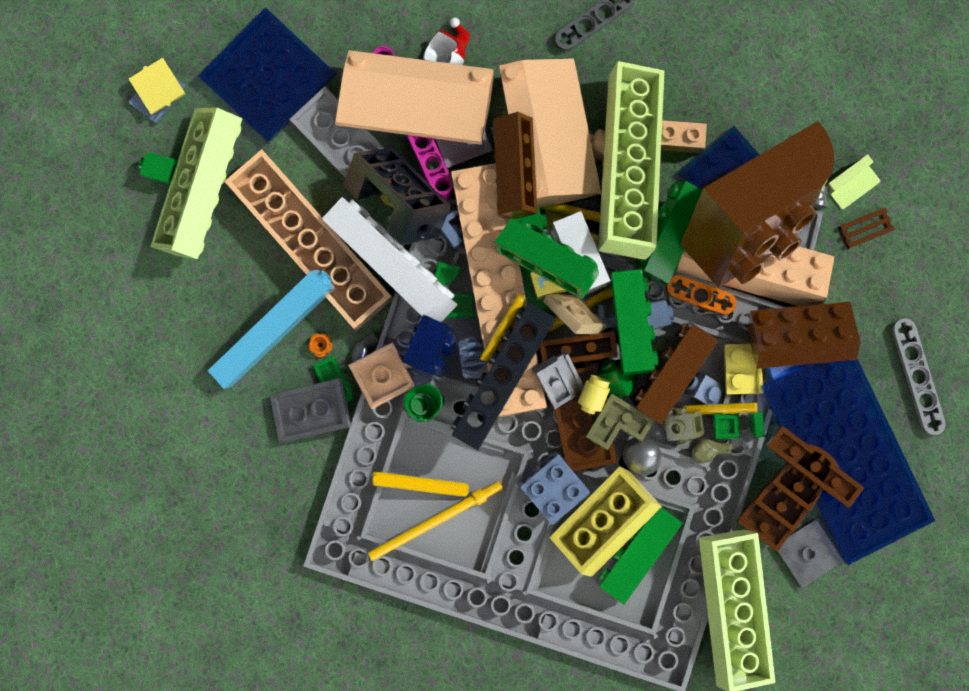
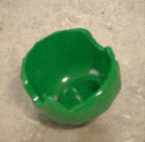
[403,383,443,422]

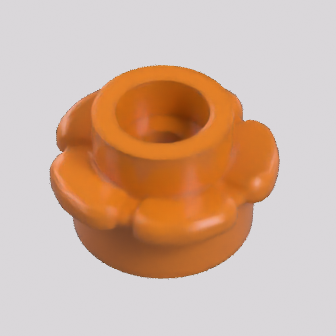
[308,333,332,357]

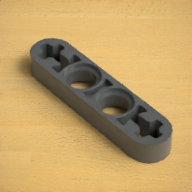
[555,0,635,52]

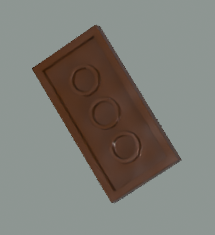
[554,365,617,472]

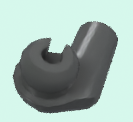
[352,332,379,362]

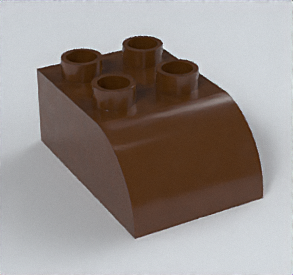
[680,121,834,288]

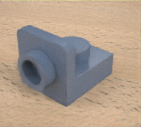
[440,209,463,251]

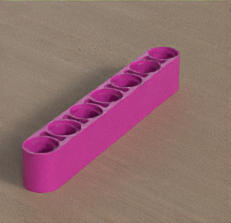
[373,46,454,201]

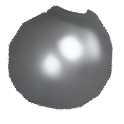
[623,437,661,476]

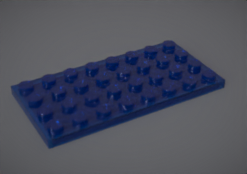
[760,358,936,565]

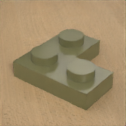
[585,394,655,450]

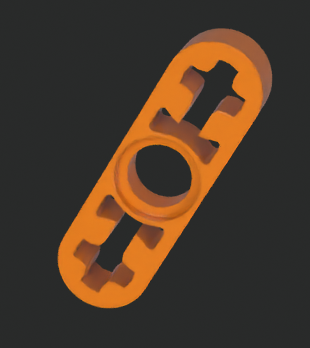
[666,275,737,316]

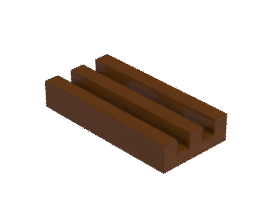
[839,207,895,249]

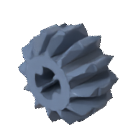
[458,337,488,379]

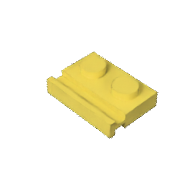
[723,344,763,395]

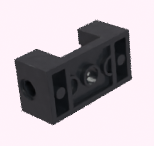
[343,147,451,245]

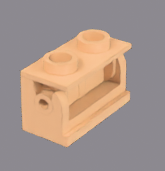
[661,120,707,154]

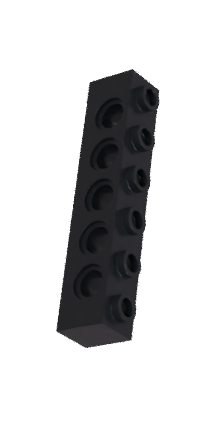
[450,303,556,451]

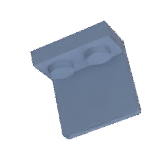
[517,451,590,524]

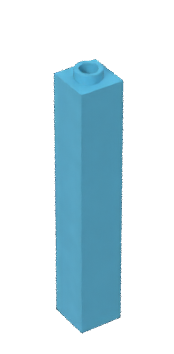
[208,270,335,389]

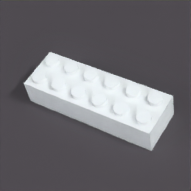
[322,197,458,326]

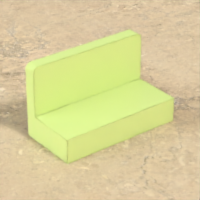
[826,155,880,209]

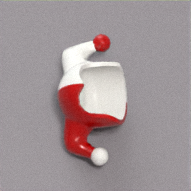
[423,17,470,65]

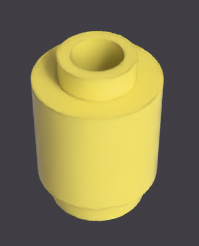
[578,375,610,414]

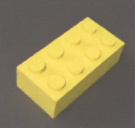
[549,466,662,577]

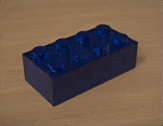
[402,314,457,381]

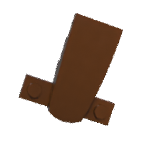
[736,426,864,552]

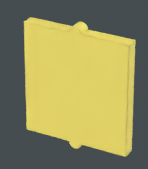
[129,58,186,115]

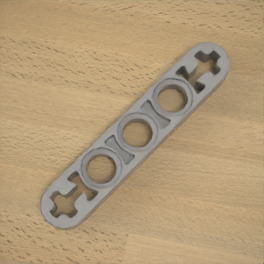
[892,318,946,435]

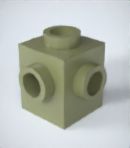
[663,407,704,444]

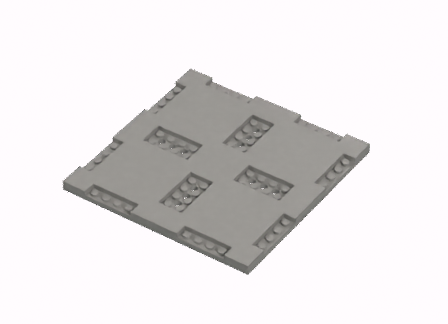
[304,198,785,691]

